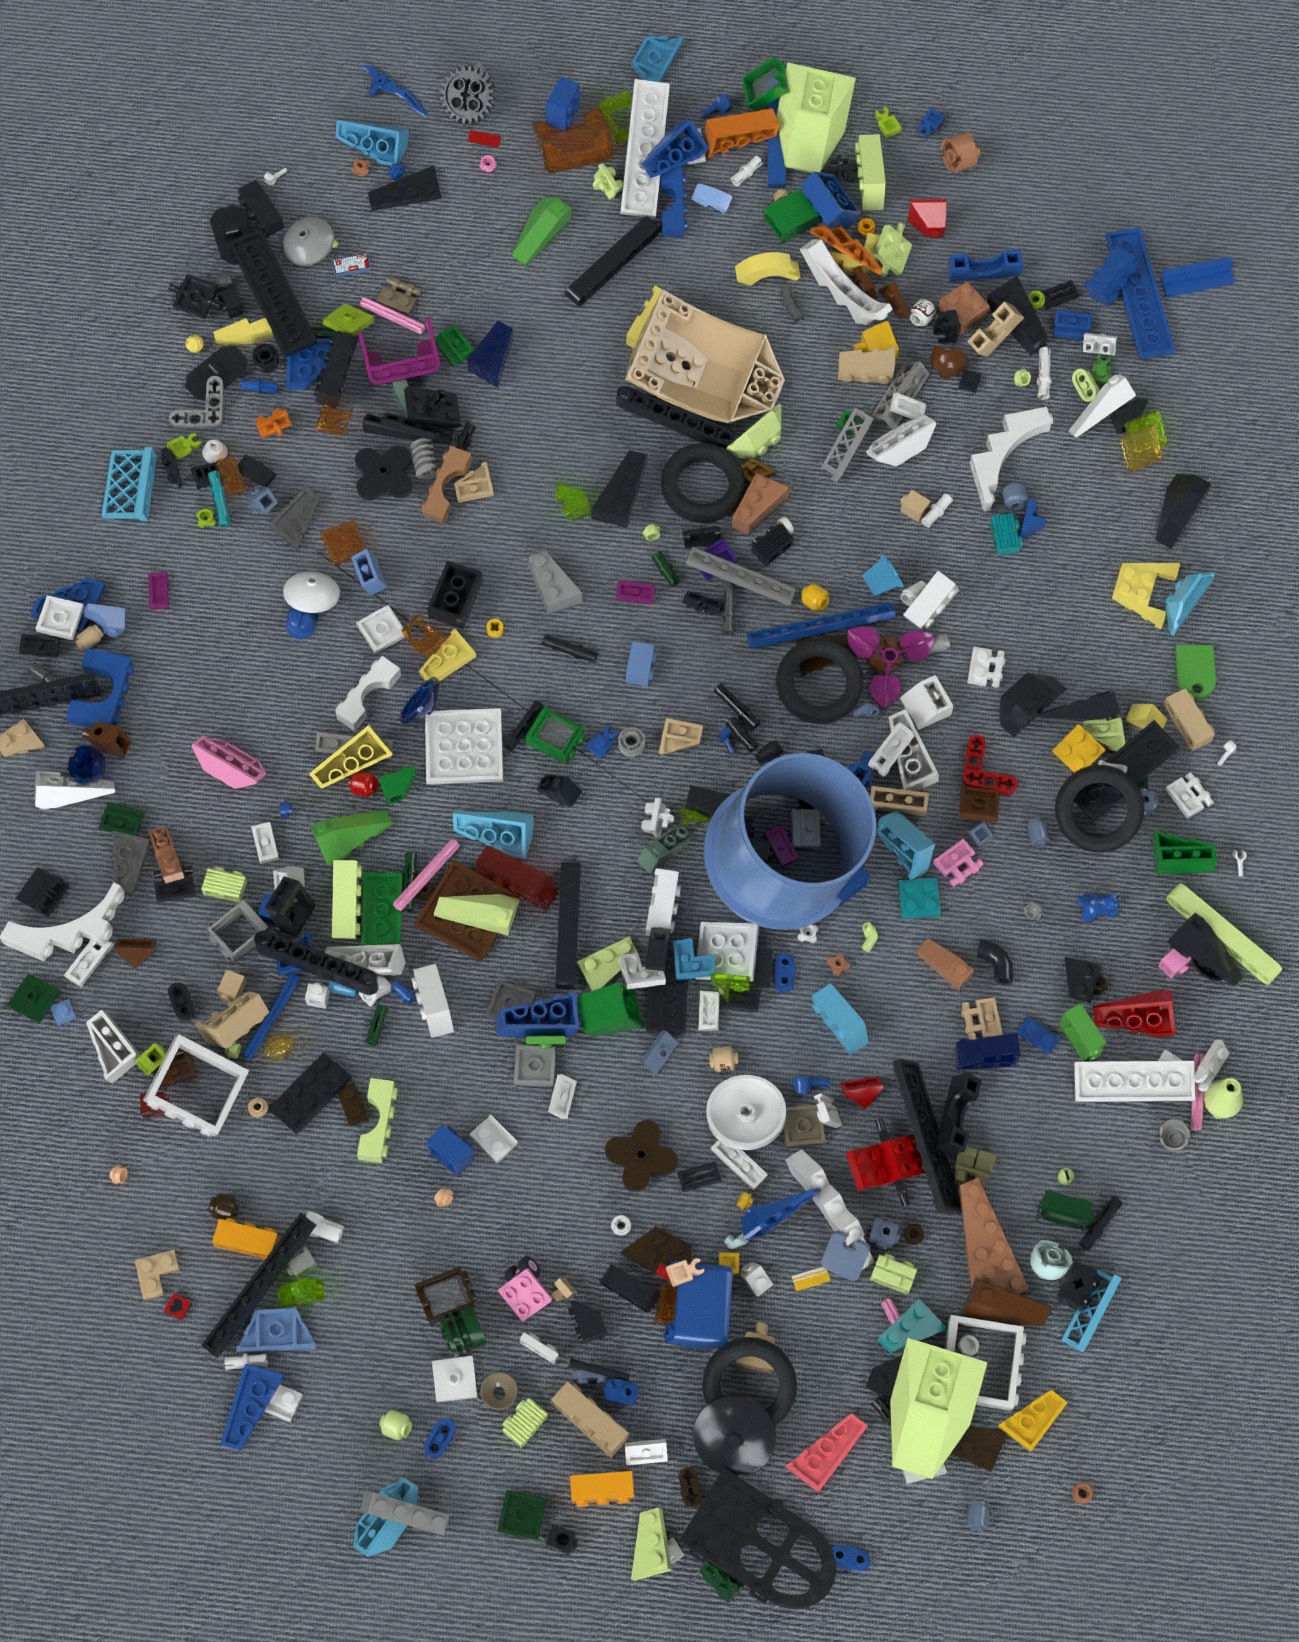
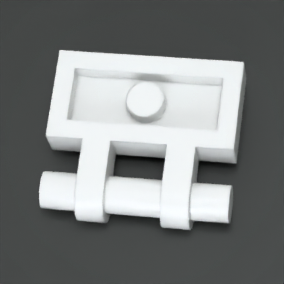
[967,647,1006,688]
[1165,772,1214,819]

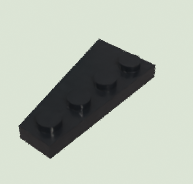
[368,165,441,211]

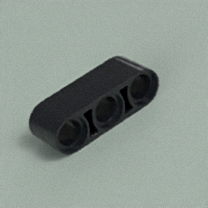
[600,1264,660,1313]

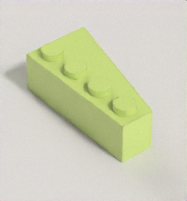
[855,134,886,210]
[332,860,362,940]

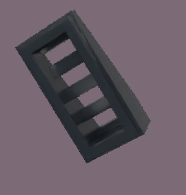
[190,461,232,489]

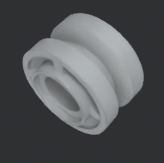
[618,727,645,758]

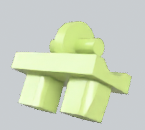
[592,163,623,200]

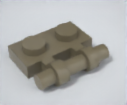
[376,277,422,317]

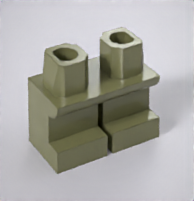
[953,1146,997,1188]

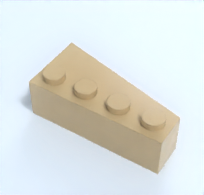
[551,1381,629,1459]

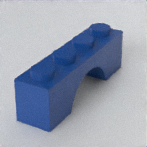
[661,166,687,237]
[947,249,1023,282]

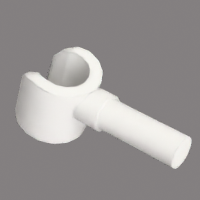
[264,168,287,186]
[1217,740,1236,766]
[1232,849,1247,877]

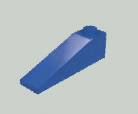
[641,119,709,178]
[741,1188,821,1240]

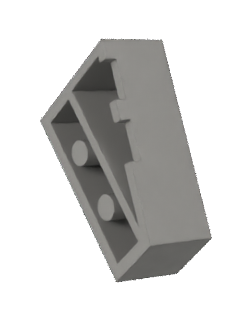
[528,551,583,614]

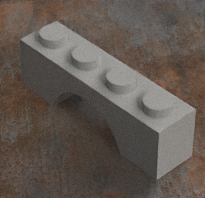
[360,1491,449,1536]

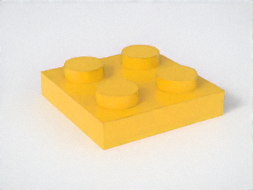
[1052,724,1106,772]

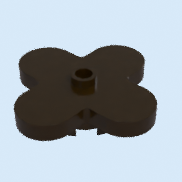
[605,1120,678,1193]

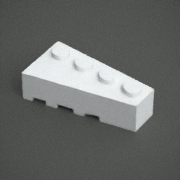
[889,709,939,791]

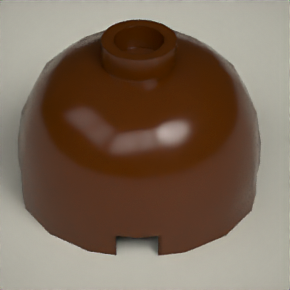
[931,347,967,378]

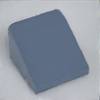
[964,820,993,847]

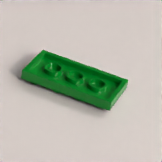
[361,873,403,946]

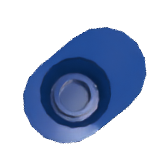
[286,606,319,639]

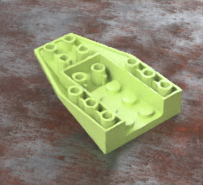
[776,63,856,173]
[890,1338,987,1479]

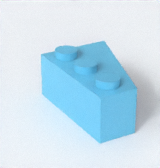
[812,983,869,1055]

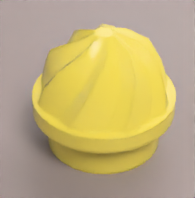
[185,334,204,353]

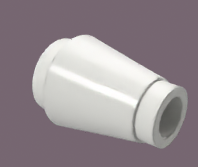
[901,581,926,606]

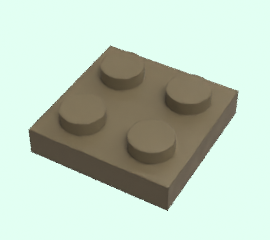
[783,1104,826,1148]

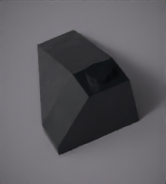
[1040,689,1120,721]

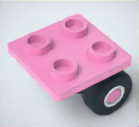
[498,1256,552,1321]

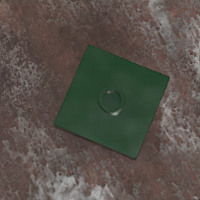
[6,973,61,1024]
[497,1490,547,1541]

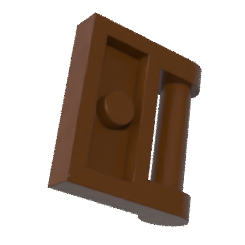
[149,1048,197,1089]

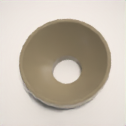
[480,1372,518,1411]

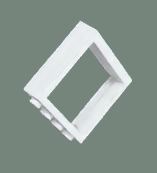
[143,1034,249,1137]
[945,1315,1026,1411]

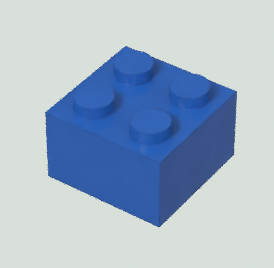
[546,77,581,131]
[426,1124,474,1177]

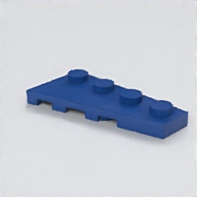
[220,1364,285,1451]

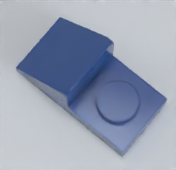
[1020,498,1047,539]

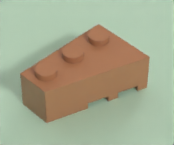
[732,473,790,535]

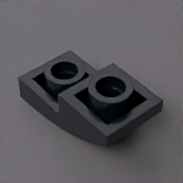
[160,447,182,488]
[235,454,277,487]

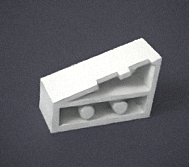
[904,571,959,631]
[411,964,454,1038]

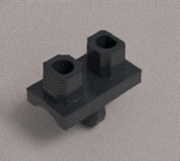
[824,154,857,182]

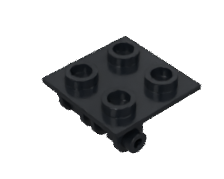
[15,867,70,917]

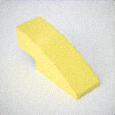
[213,318,274,345]

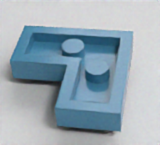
[673,939,716,980]

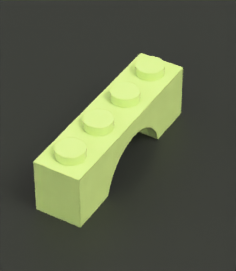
[357,1078,398,1163]

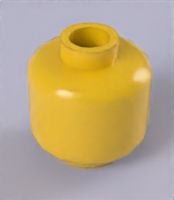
[801,584,829,611]

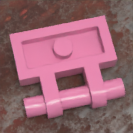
[933,839,984,887]

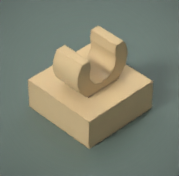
[552,1278,578,1301]

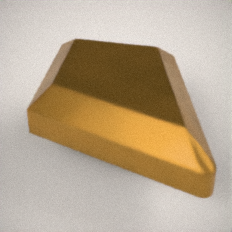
[742,458,775,483]

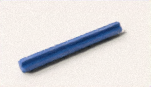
[243,973,300,1060]

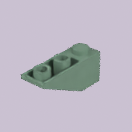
[637,823,694,874]

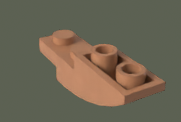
[148,827,184,883]

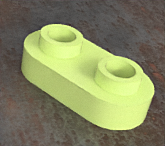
[1072,369,1099,402]

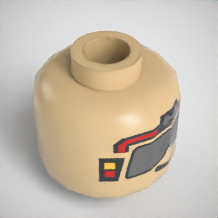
[709,1046,739,1073]

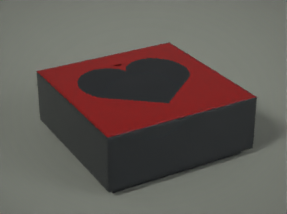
[164,1293,192,1321]

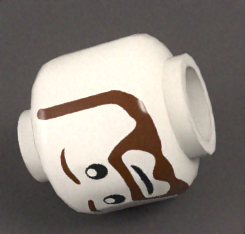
[910,299,936,326]

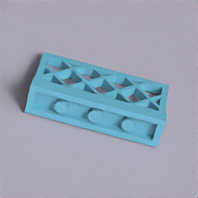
[102,447,157,521]

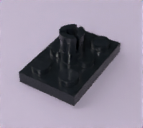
[404,386,461,428]

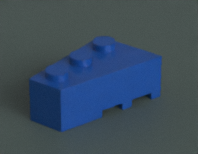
[1084,246,1138,307]

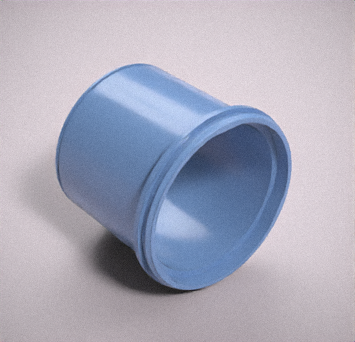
[704,753,876,930]

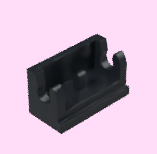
[933,309,960,344]

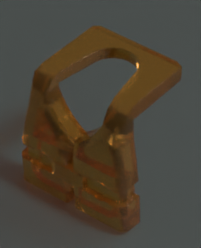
[315,404,353,436]
[402,615,447,659]

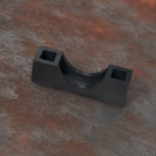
[935,1072,982,1156]

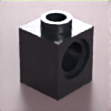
[545,1524,579,1555]

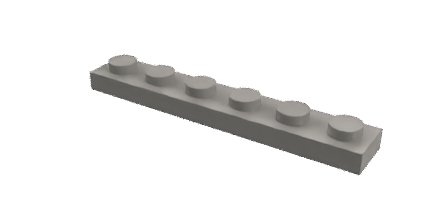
[686,547,796,605]

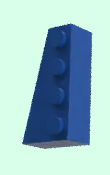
[495,992,579,1037]

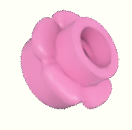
[479,155,497,172]

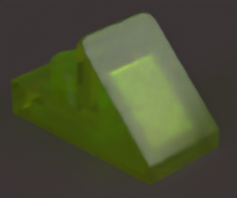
[711,973,750,1002]

